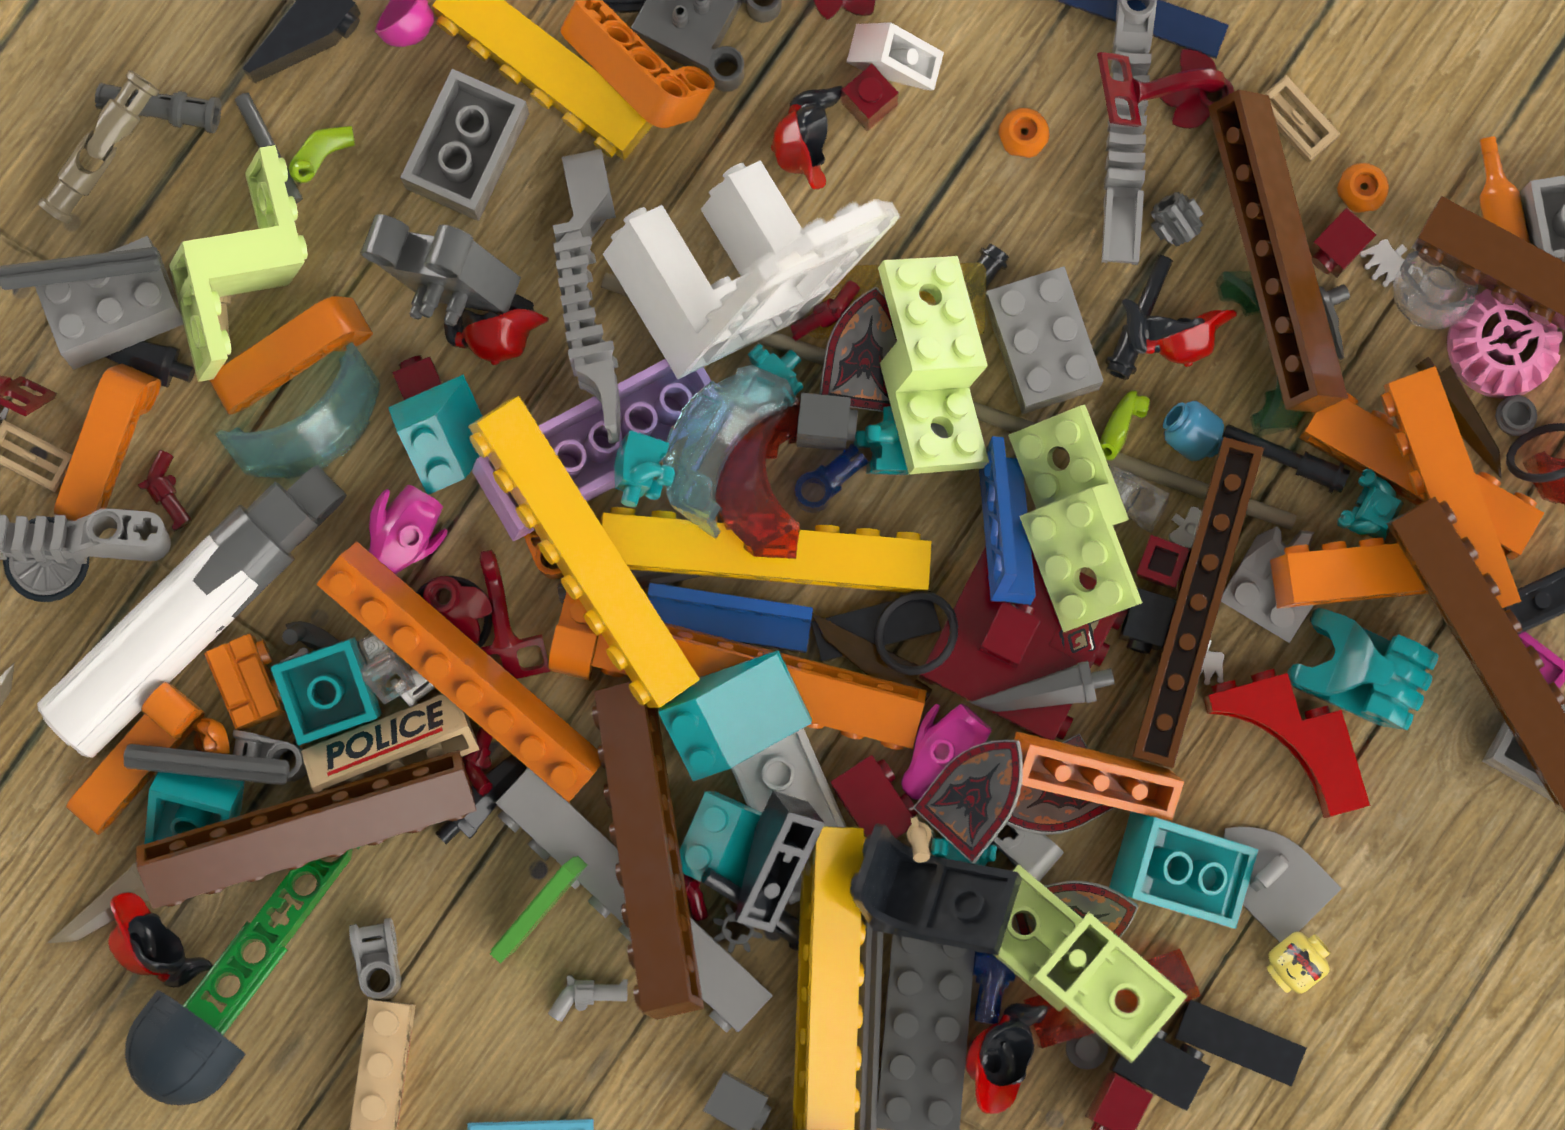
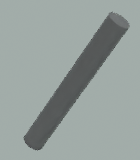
[235,93,303,203]

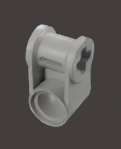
[232,730,307,782]
[991,827,1064,882]
[349,918,401,1000]

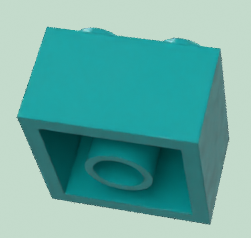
[271,637,382,745]

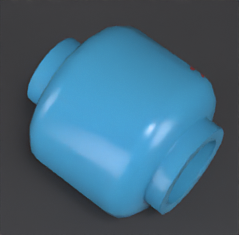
[1163,401,1224,462]

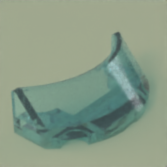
[215,342,380,479]
[663,365,796,538]

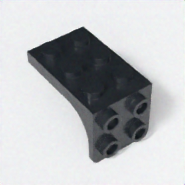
[850,823,1022,955]

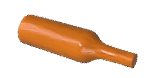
[1479,136,1530,243]

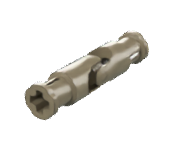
[38,70,160,224]

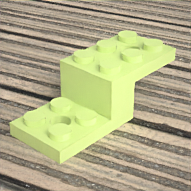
[878,256,989,474]
[1008,405,1142,632]
[994,864,1187,1063]

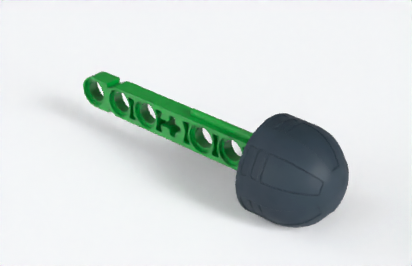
[125,846,361,1105]

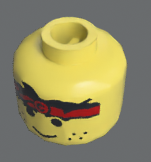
[1267,932,1331,994]

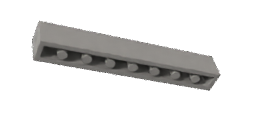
[496,768,773,1033]

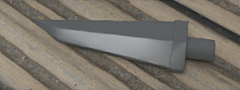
[970,661,1115,712]

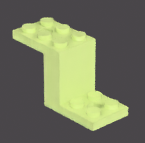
[169,145,308,382]

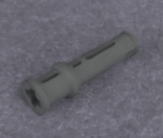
[95,83,221,133]

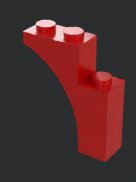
[1203,669,1370,818]

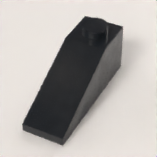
[243,0,360,83]
[734,791,825,932]

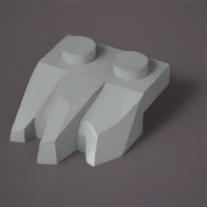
[1221,526,1315,643]

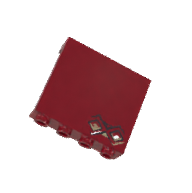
[918,546,1129,740]

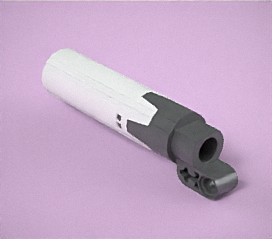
[37,465,347,758]

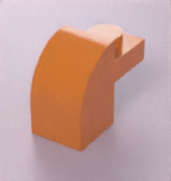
[548,592,599,681]

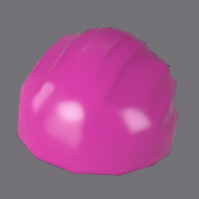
[375,0,434,47]

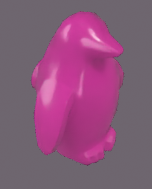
[369,485,448,574]
[901,704,992,800]

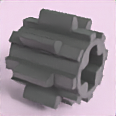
[1150,192,1204,246]

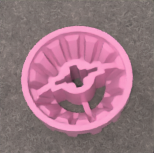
[1447,289,1563,399]

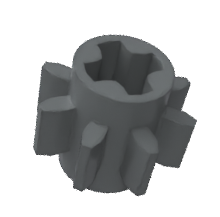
[713,905,763,953]

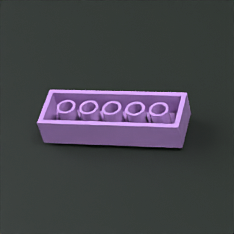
[472,359,732,542]

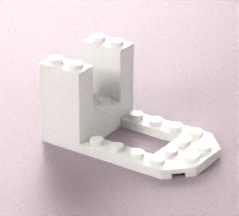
[603,160,900,379]

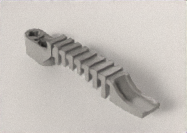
[1101,0,1157,265]
[553,149,621,444]
[0,508,171,564]

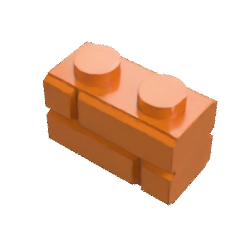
[204,634,286,731]

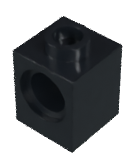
[1119,588,1176,654]

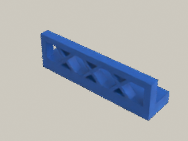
[979,436,1036,605]
[647,583,813,653]

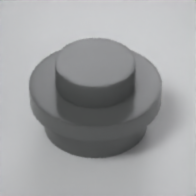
[1495,395,1537,436]
[1066,1027,1108,1069]

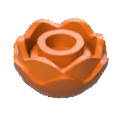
[998,108,1049,158]
[1337,163,1389,213]
[192,717,230,754]

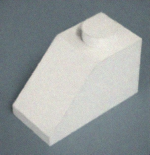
[847,23,944,90]

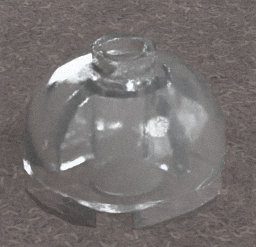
[1393,251,1478,329]

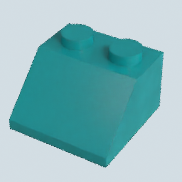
[388,374,483,495]
[144,772,245,844]
[680,791,762,887]

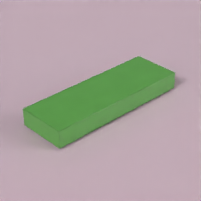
[490,855,588,964]

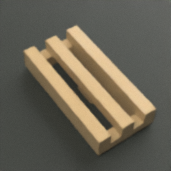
[1265,75,1340,163]
[0,420,72,494]

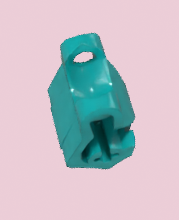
[1287,608,1439,730]

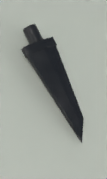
[105,341,195,388]
[435,754,527,845]

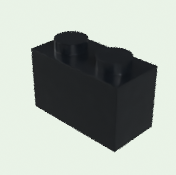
[1109,1030,1211,1111]

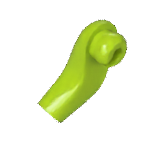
[289,126,355,183]
[1100,390,1150,460]

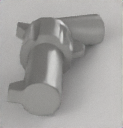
[548,975,628,1022]

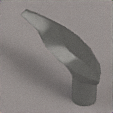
[1319,284,1350,360]
[282,621,340,650]

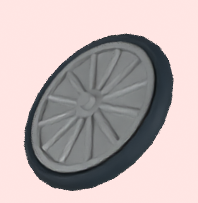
[3,517,90,602]

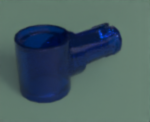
[795,443,869,513]
[973,951,1016,1024]

